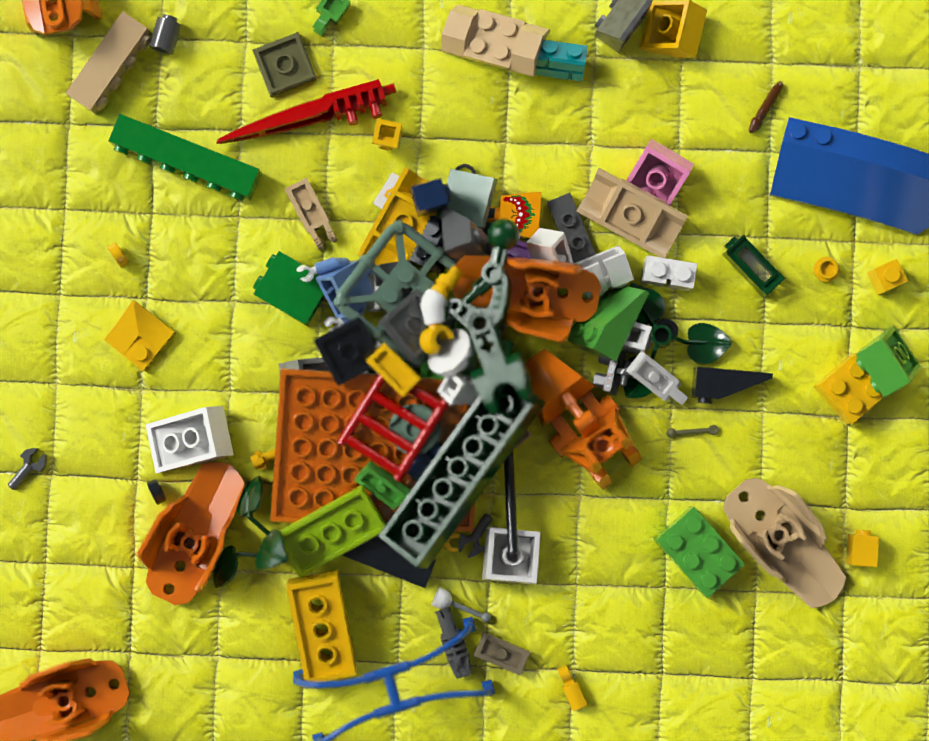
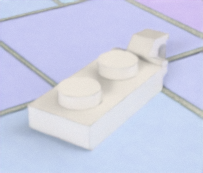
[626,351,688,405]

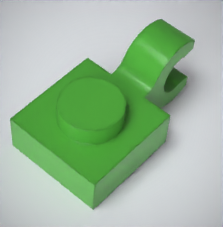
[313,0,351,36]

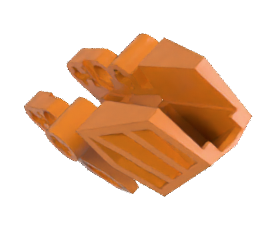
[526,349,642,490]

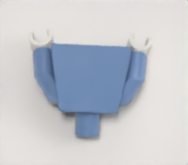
[297,258,374,331]

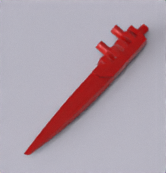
[216,79,396,144]

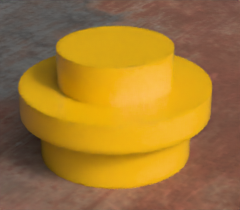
[813,257,839,282]

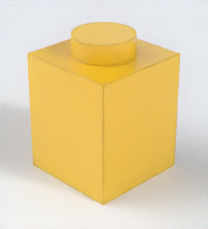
[867,259,908,295]
[846,530,879,567]

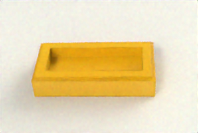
[366,343,421,398]

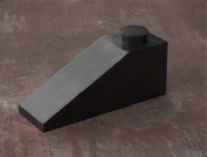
[691,367,773,404]

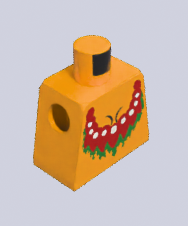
[487,192,542,241]

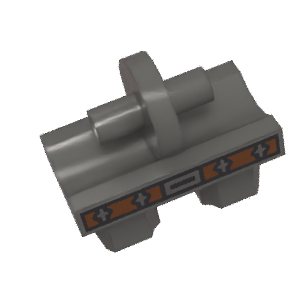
[593,350,634,396]

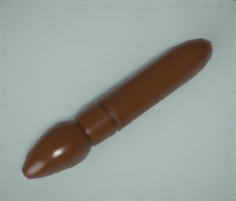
[748,81,783,133]

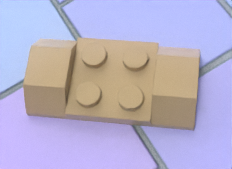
[441,4,550,77]
[576,168,688,258]

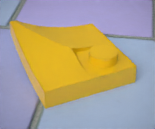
[104,300,176,372]

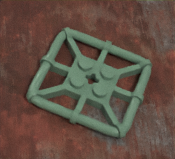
[334,220,457,367]

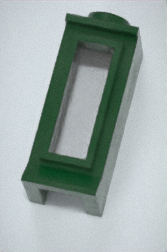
[722,235,785,298]

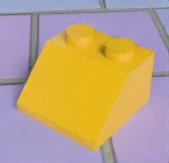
[640,0,707,58]

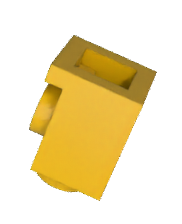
[372,118,403,151]

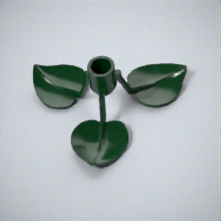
[623,283,732,399]
[213,476,289,588]

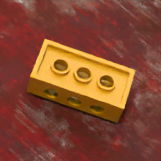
[286,570,357,682]

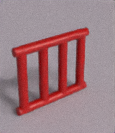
[337,374,449,482]

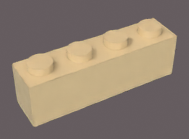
[66,11,151,115]

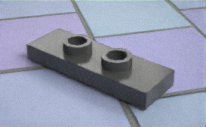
[547,193,596,263]

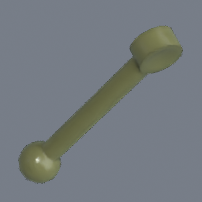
[666,425,719,438]

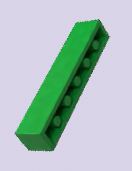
[108,114,262,202]

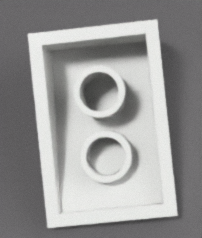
[146,406,234,473]

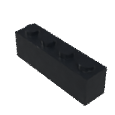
[342,534,436,588]

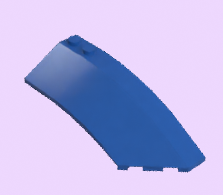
[770,117,929,236]

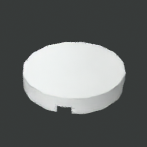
[427,329,474,377]

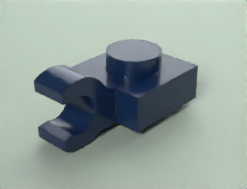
[408,441,443,482]

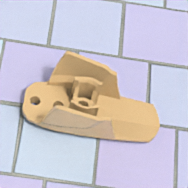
[724,478,846,608]

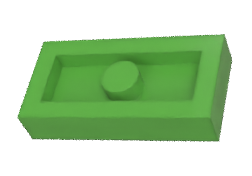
[354,460,411,510]

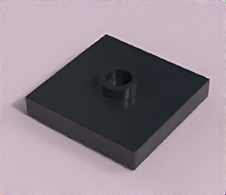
[313,316,377,386]

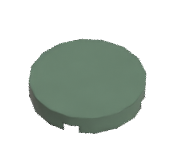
[390,404,441,454]

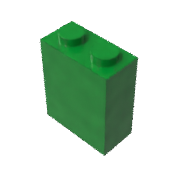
[253,251,325,326]

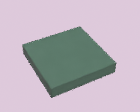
[438,169,498,228]

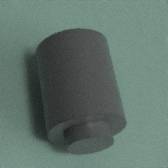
[149,14,181,55]

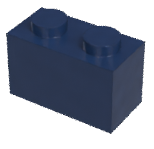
[411,178,452,217]

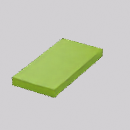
[280,485,387,578]

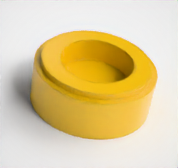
[107,243,129,268]

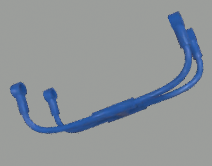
[293,616,496,741]

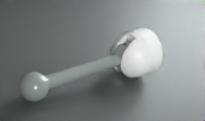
[432,587,491,623]

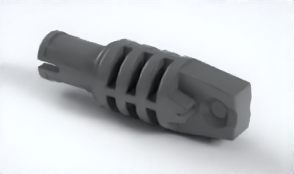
[435,607,472,679]

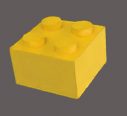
[813,353,884,424]

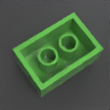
[653,506,745,598]

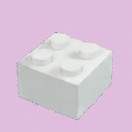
[482,528,540,584]

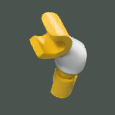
[420,265,462,355]

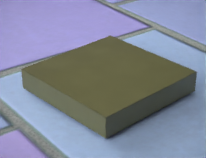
[252,32,317,97]

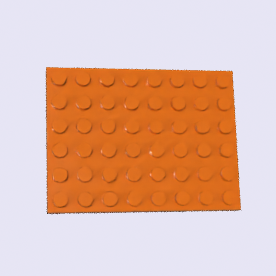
[270,368,476,532]

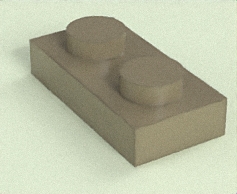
[474,631,530,675]

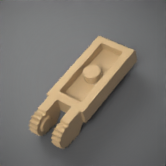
[285,177,338,250]

